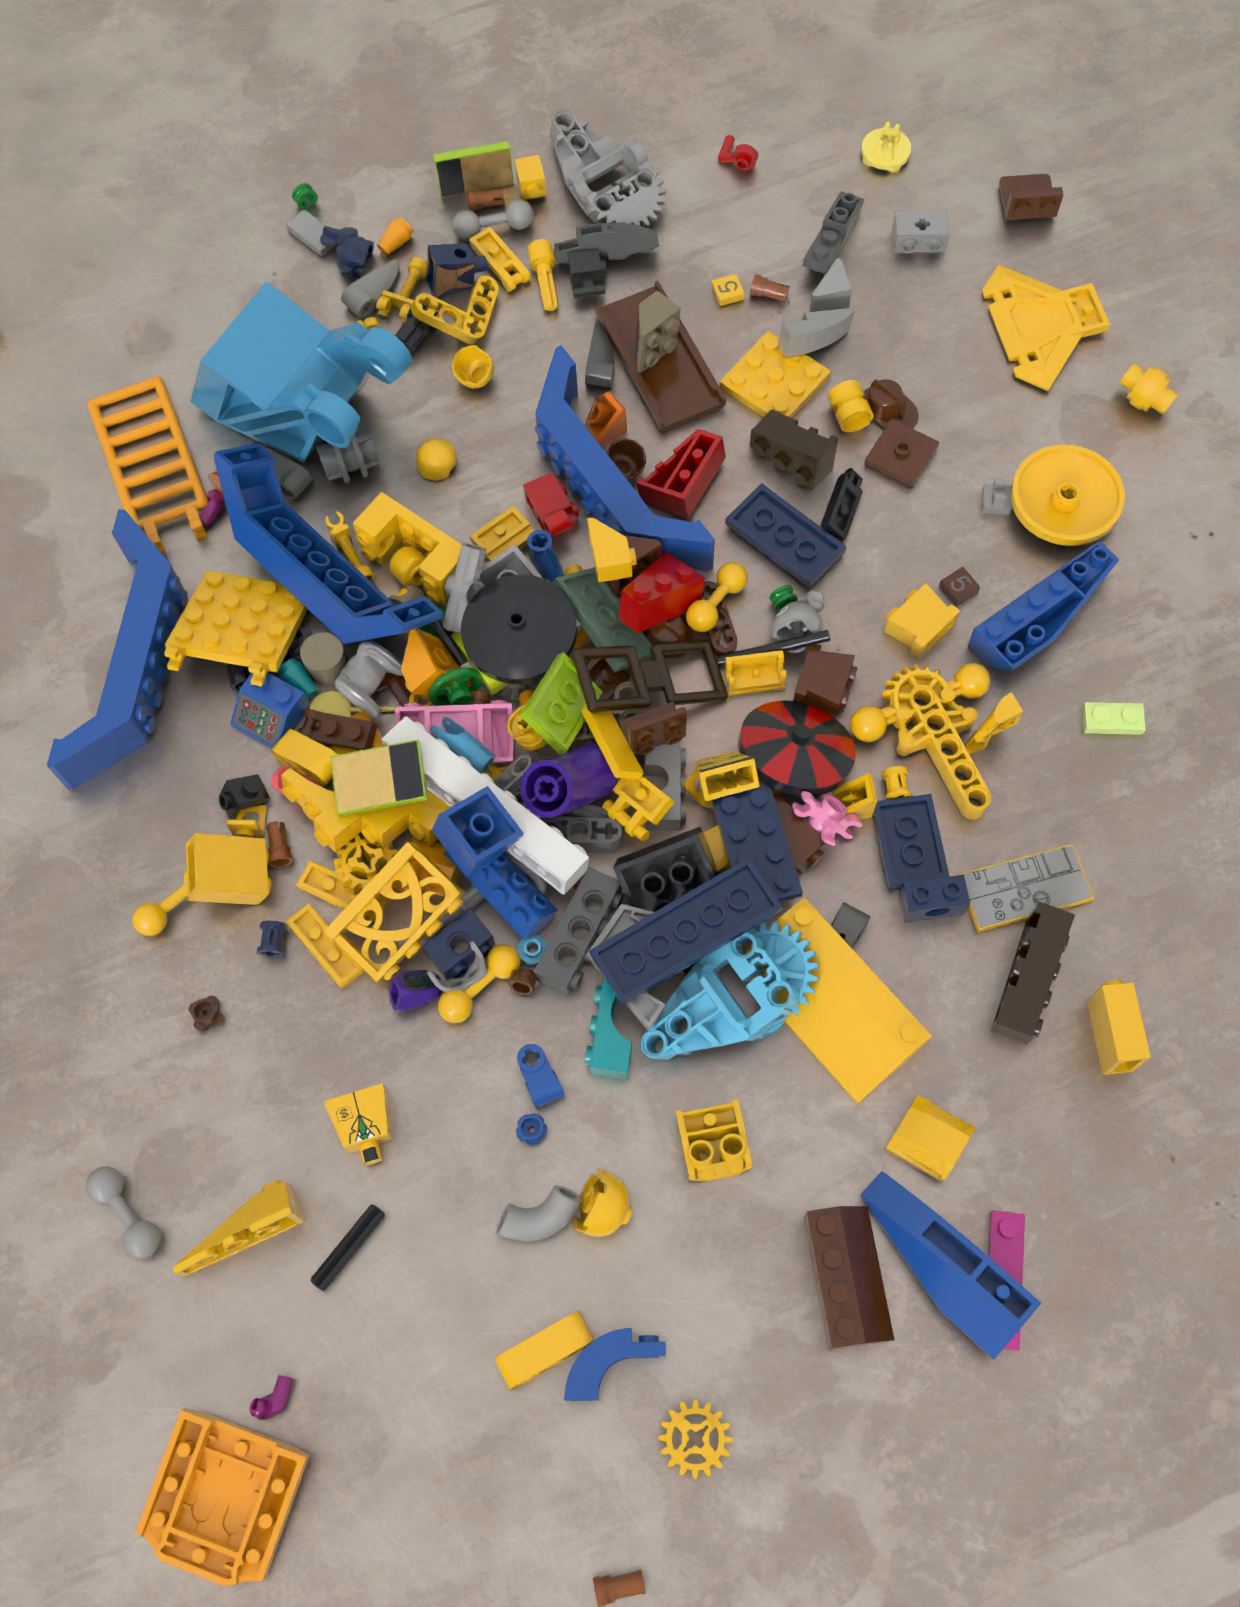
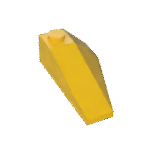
[173,1180,305,1277]

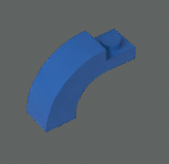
[564,1328,666,1401]

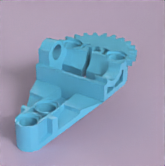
[641,921,820,1060]

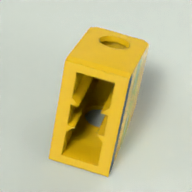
[695,751,760,801]

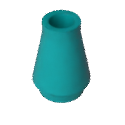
[277,658,319,700]

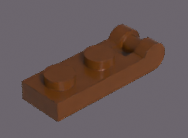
[298,708,378,751]

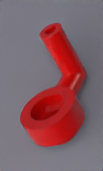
[718,135,758,170]

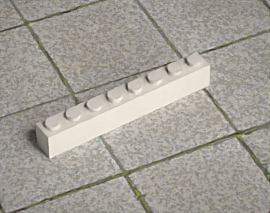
[381,716,589,895]

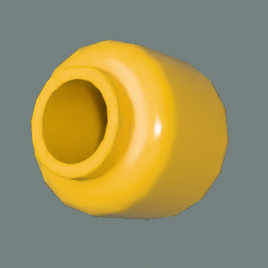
[390,546,426,586]

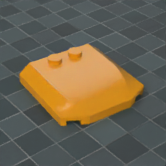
[136,1408,309,1586]

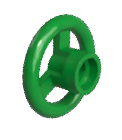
[428,667,482,706]

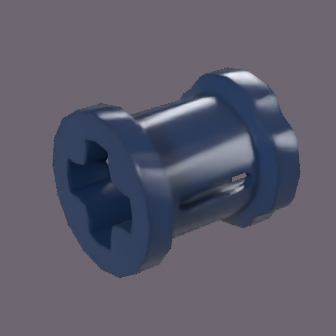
[256,920,288,958]

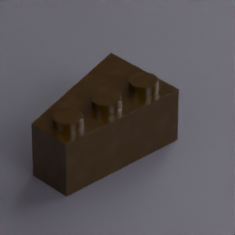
[750,410,838,490]

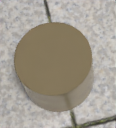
[300,632,348,685]

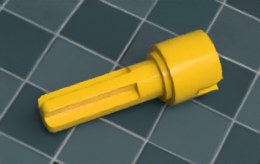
[527,239,559,312]

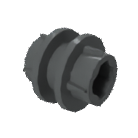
[316,428,380,484]

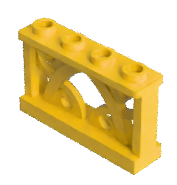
[324,842,466,983]

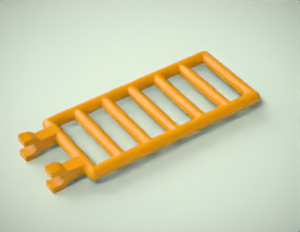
[88,376,209,554]

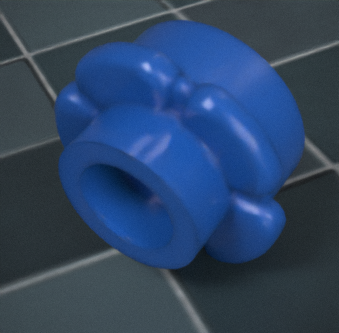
[516,1113,547,1145]

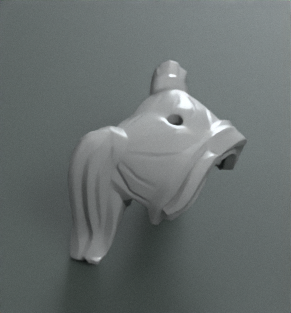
[335,641,403,721]

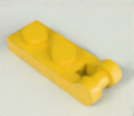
[469,227,531,292]

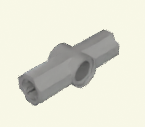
[443,543,486,633]

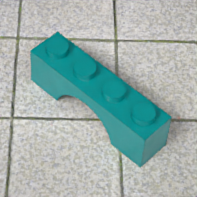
[585,972,632,1080]

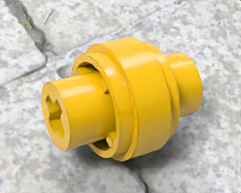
[1119,363,1178,415]

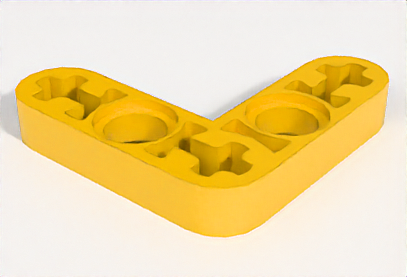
[411,275,499,345]

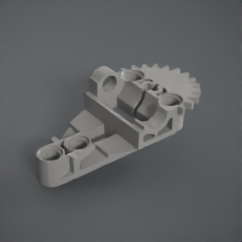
[550,109,666,228]

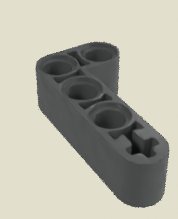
[511,788,623,854]

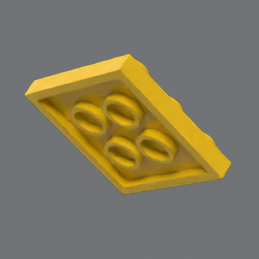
[719,330,831,418]

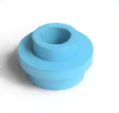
[518,934,547,965]

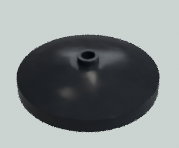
[461,575,577,684]

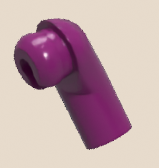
[249,1375,294,1420]

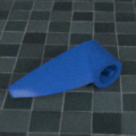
[527,530,565,583]

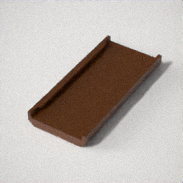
[594,281,726,432]

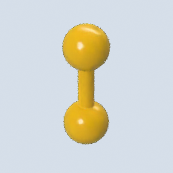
[686,562,748,632]
[132,870,188,936]
[438,944,521,1023]

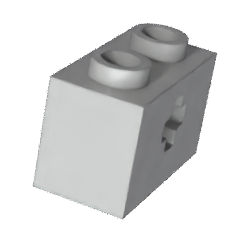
[892,210,949,253]

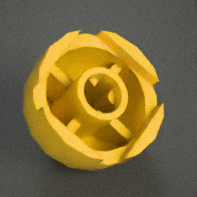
[573,1168,632,1237]

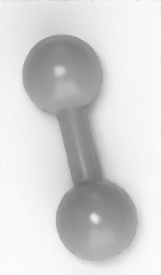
[452,199,534,240]
[86,1166,161,1258]

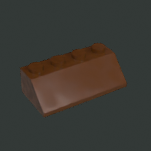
[804,1206,895,1351]

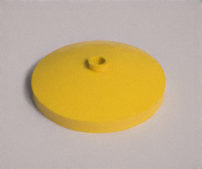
[1011,445,1125,546]

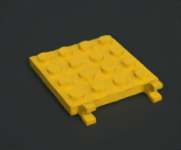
[164,570,308,686]

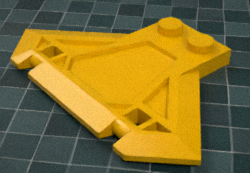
[982,264,1110,391]

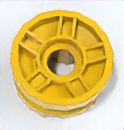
[507,704,547,751]

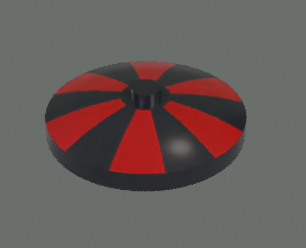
[738,700,856,796]

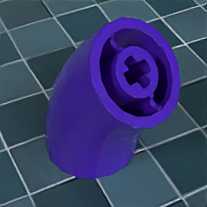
[520,742,618,817]

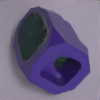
[389,970,443,1011]

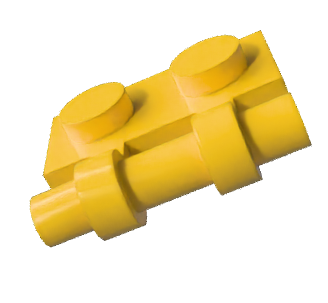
[602,776,675,842]

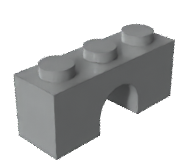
[645,741,686,831]

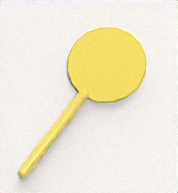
[309,691,402,728]

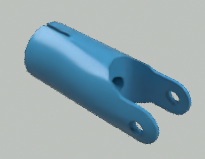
[430,717,496,774]

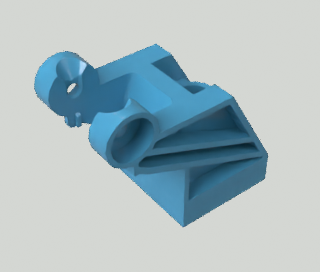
[191,281,412,463]

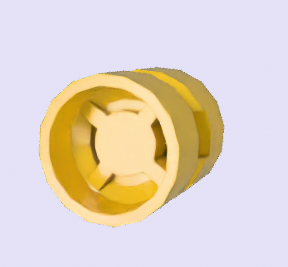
[828,380,874,432]

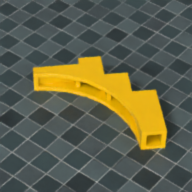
[282,768,450,852]

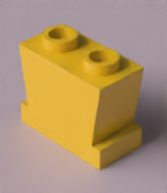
[884,583,960,660]

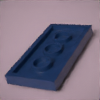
[725,483,846,588]
[711,783,803,902]

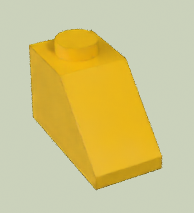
[587,518,637,583]

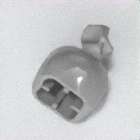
[770,590,825,653]

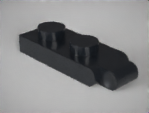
[820,468,863,541]

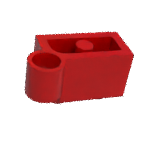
[523,472,580,540]

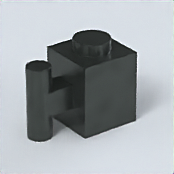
[567,249,607,298]

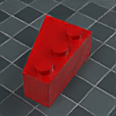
[636,429,726,519]
[619,551,705,633]

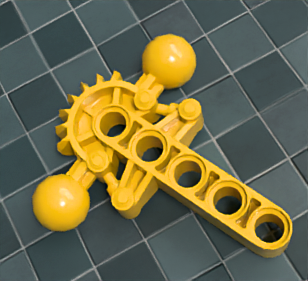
[850,663,991,820]

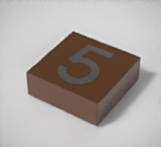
[939,567,980,605]

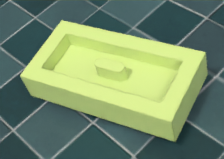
[1082,702,1146,735]

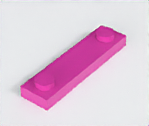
[988,1210,1025,1351]

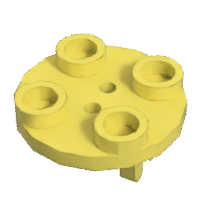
[861,122,911,172]

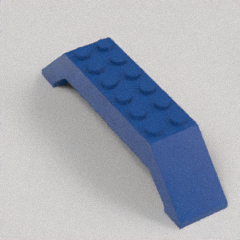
[534,345,715,572]
[214,443,444,644]
[47,509,188,789]

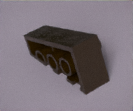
[990,902,1075,1044]

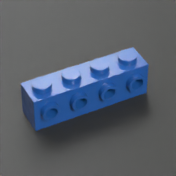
[443,850,559,939]

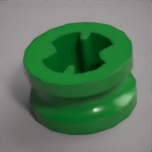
[292,183,318,210]
[769,585,798,611]

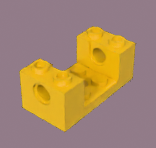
[353,492,462,608]

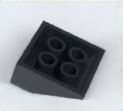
[613,826,719,912]

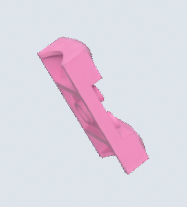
[395,700,515,765]

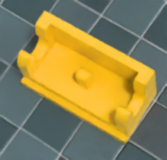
[724,650,786,697]

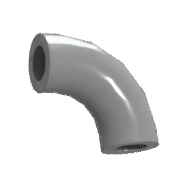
[496,1185,583,1242]

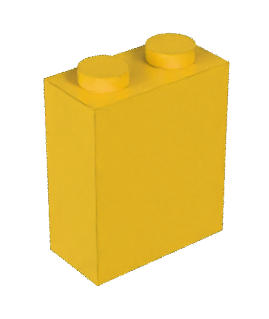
[185,833,272,905]
[1087,979,1151,1075]

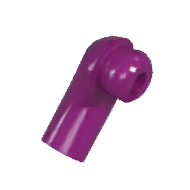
[199,489,225,527]

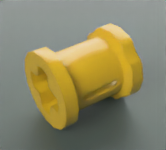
[881,766,912,800]

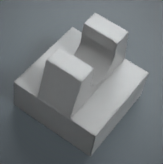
[982,479,1012,515]

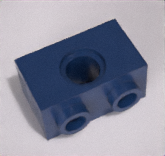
[899,875,970,923]
[422,908,495,980]

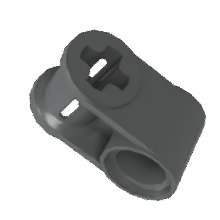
[831,902,871,948]

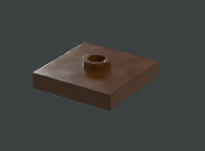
[864,418,939,488]

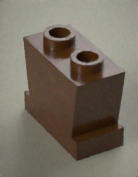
[793,644,858,717]

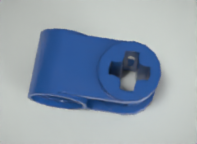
[517,1044,565,1109]

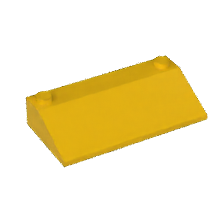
[744,897,932,1104]

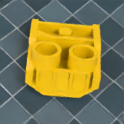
[885,1095,976,1183]
[675,1099,752,1182]

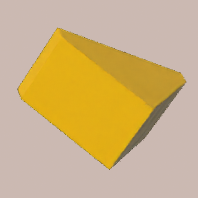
[833,773,877,819]

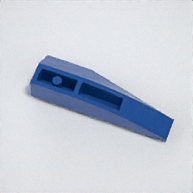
[968,540,1119,671]
[861,1171,1041,1360]

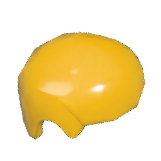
[451,345,495,389]
[416,438,457,481]

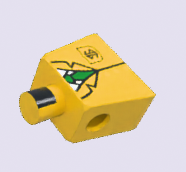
[324,1083,392,1165]

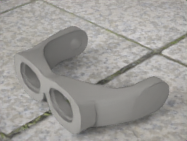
[427,941,488,993]

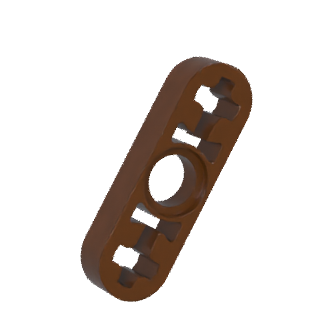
[702,581,738,656]

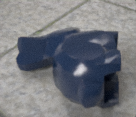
[320,226,374,279]

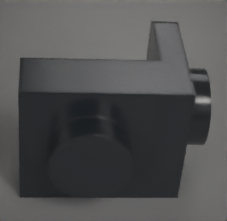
[219,774,270,819]

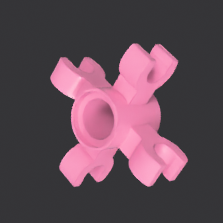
[792,791,862,846]

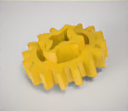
[334,835,398,895]
[658,1399,733,1479]

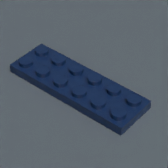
[589,857,783,1006]

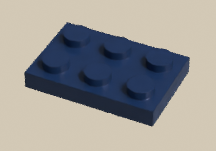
[873,794,949,889]

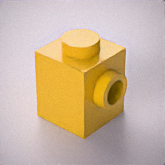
[515,155,547,200]

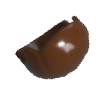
[607,438,647,483]

